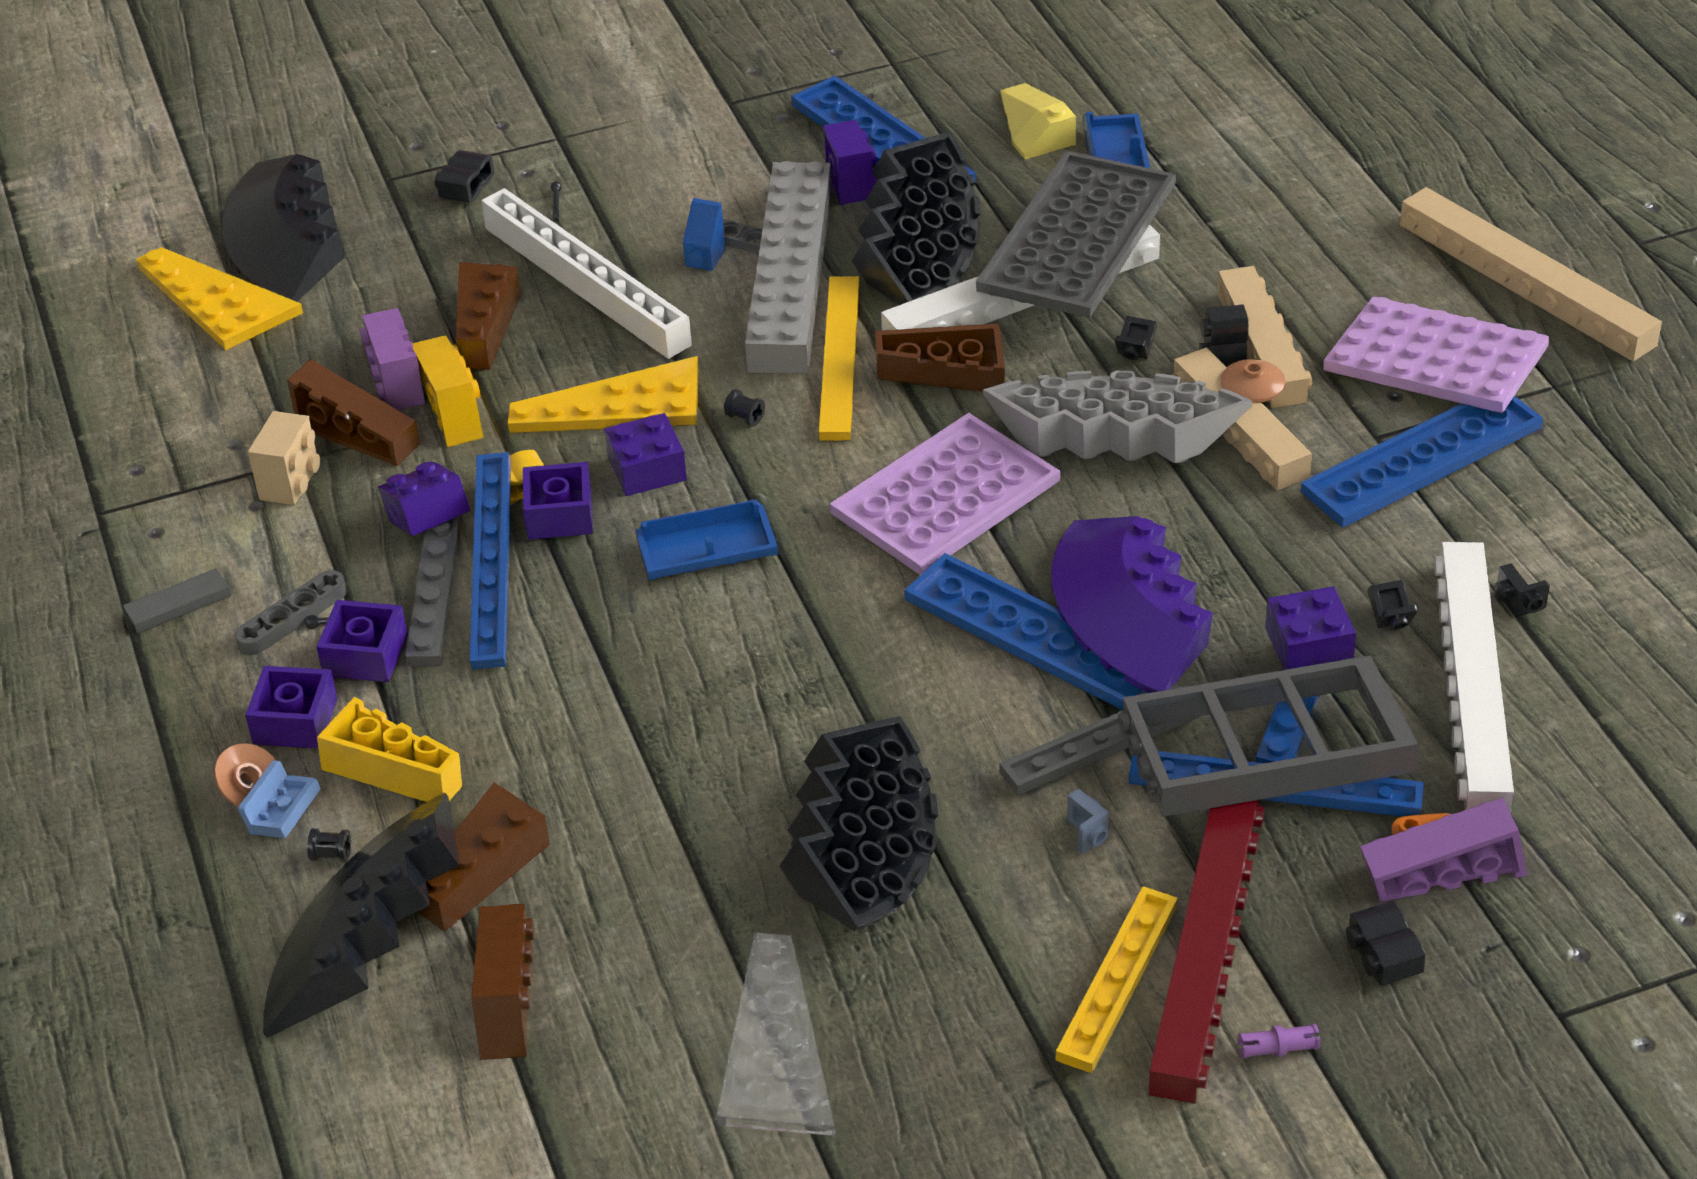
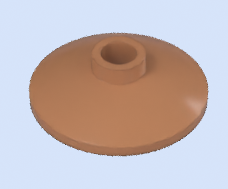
[1221,359,1285,403]
[214,744,276,807]

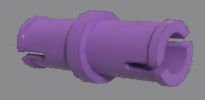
[1237,1024,1320,1059]

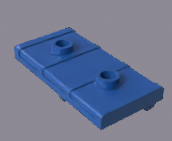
[1082,112,1151,169]
[635,499,778,580]

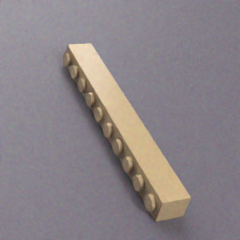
[1400,187,1662,362]

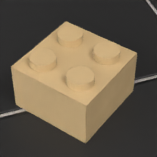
[248,411,320,505]

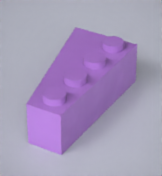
[359,308,425,410]
[1360,798,1528,902]

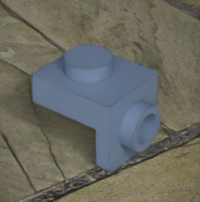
[1067,788,1109,854]

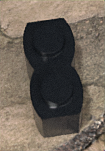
[435,150,494,202]
[1199,304,1249,368]
[1346,901,1426,985]

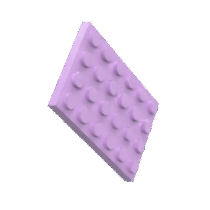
[1324,296,1549,413]
[830,413,1060,575]

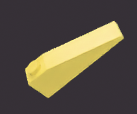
[1000,83,1076,160]

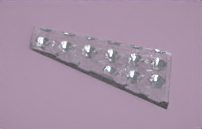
[717,932,835,1136]

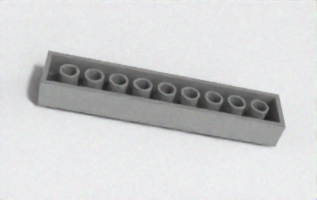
[745,161,832,374]

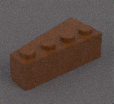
[456,262,521,370]
[875,324,1005,392]
[287,359,420,466]
[419,782,550,932]
[471,904,535,1060]

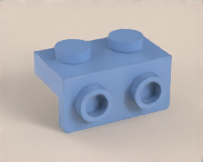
[238,760,321,839]

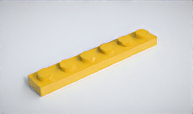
[1056,886,1178,1073]

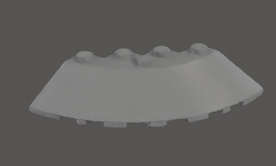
[983,370,1252,463]

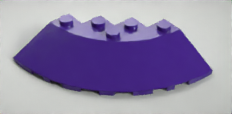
[1050,516,1213,693]

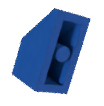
[683,198,725,271]

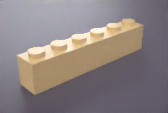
[1217,266,1312,408]
[1172,348,1312,491]

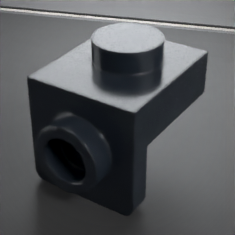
[1115,316,1157,360]
[1495,563,1550,617]
[1367,580,1418,630]

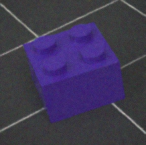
[823,120,877,205]
[604,413,687,496]
[378,462,471,536]
[523,462,593,540]
[1265,586,1356,670]
[316,600,407,682]
[245,666,338,749]

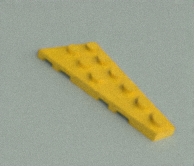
[136,247,303,350]
[508,356,699,433]

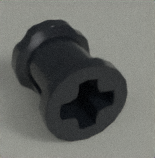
[724,389,765,426]
[307,828,351,862]

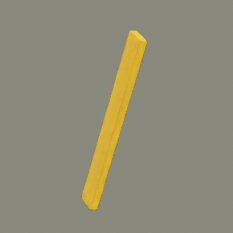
[819,276,860,441]

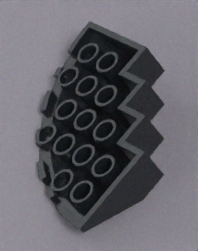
[851,131,980,305]
[221,154,344,302]
[779,716,938,931]
[263,792,459,1038]

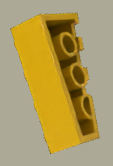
[412,335,484,447]
[317,697,462,802]

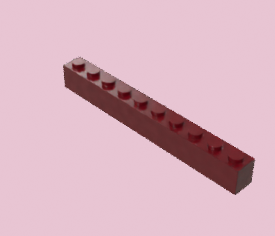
[1149,800,1265,1104]

